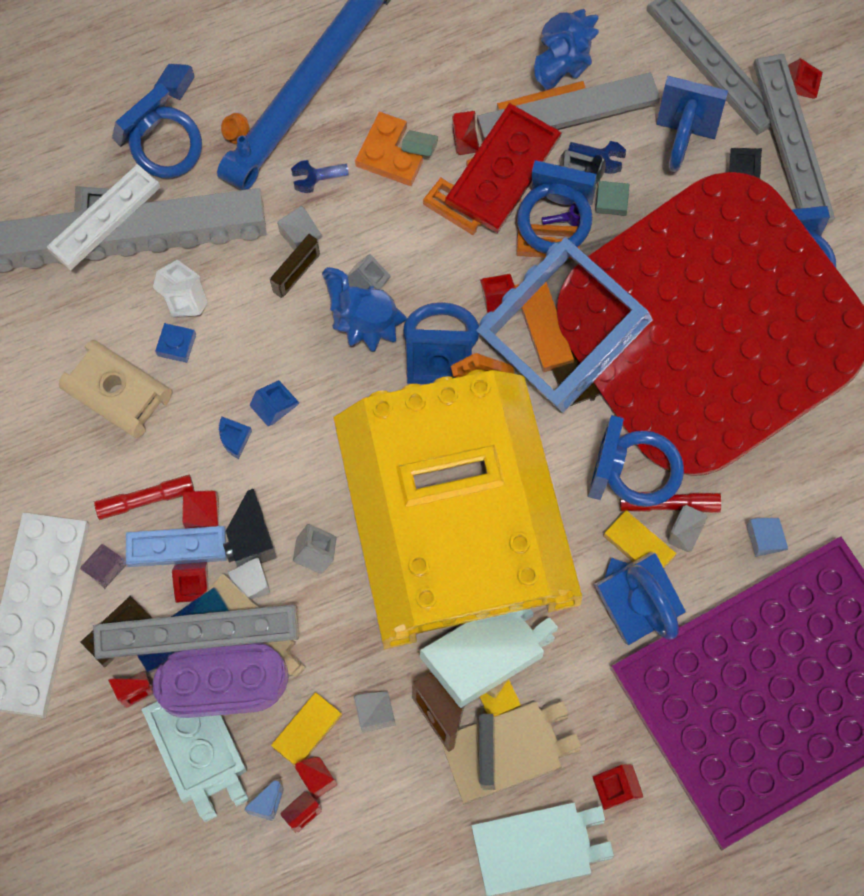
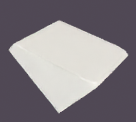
[153,260,200,296]
[162,278,207,317]
[229,558,270,600]

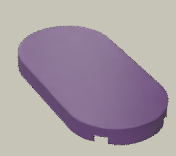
[153,643,288,718]

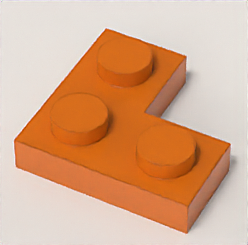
[355,111,423,186]

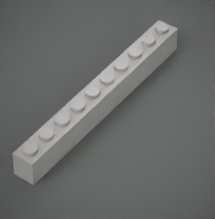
[0,188,267,272]

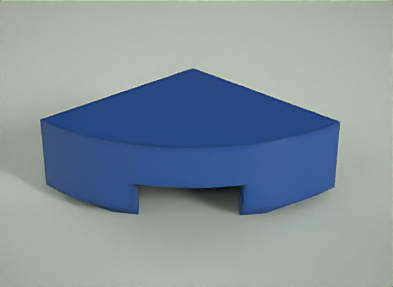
[219,416,252,459]

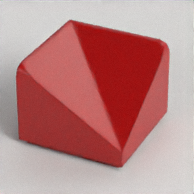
[452,111,479,155]
[182,490,219,528]
[108,671,153,708]
[295,757,337,799]

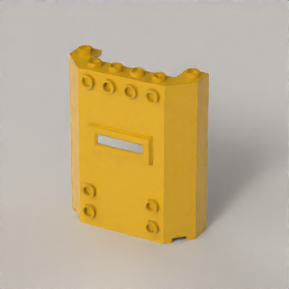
[333,370,582,650]

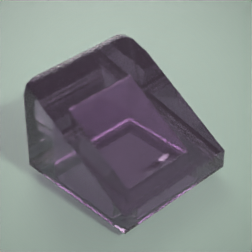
[80,544,126,589]

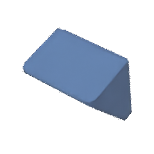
[747,518,788,557]
[245,780,284,821]

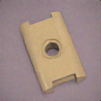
[59,340,172,438]

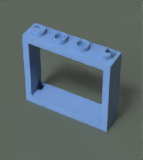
[476,237,653,413]

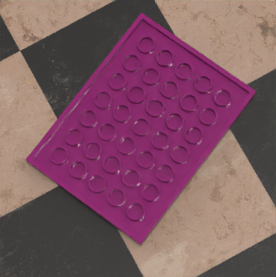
[611,536,864,851]

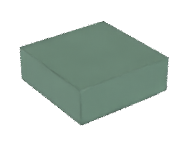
[401,130,438,157]
[596,181,630,216]

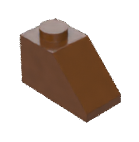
[412,672,465,752]

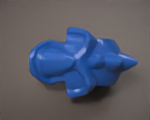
[534,9,599,90]
[322,267,407,352]

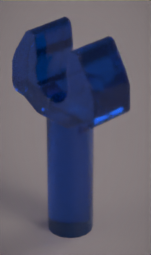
[568,141,626,174]
[291,160,349,193]

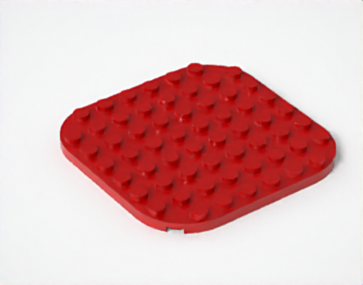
[557,172,864,476]

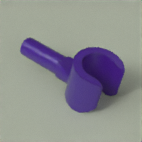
[542,203,580,226]

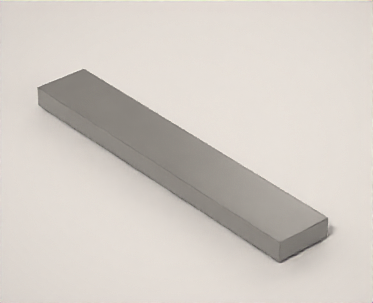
[647,0,772,135]
[753,54,835,223]
[477,72,660,141]
[93,605,299,659]

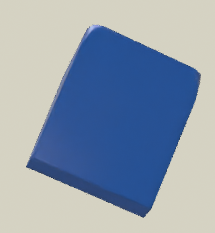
[154,64,195,100]
[250,380,299,426]

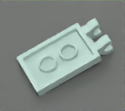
[419,608,558,708]
[142,701,249,822]
[471,802,614,896]

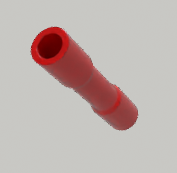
[94,474,195,520]
[620,492,721,513]

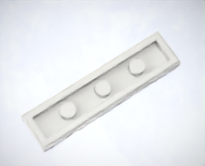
[47,164,161,271]

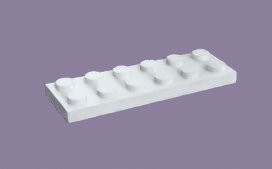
[0,513,89,718]

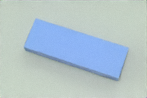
[126,526,227,567]

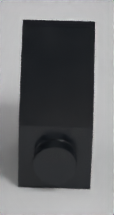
[223,489,277,567]

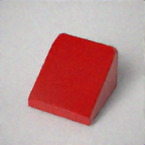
[788,58,823,99]
[480,274,516,313]
[172,562,209,603]
[592,764,643,810]
[280,792,322,833]

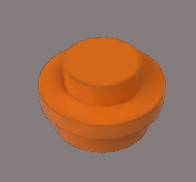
[221,113,249,144]

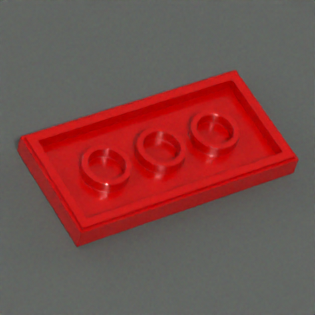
[445,103,562,233]

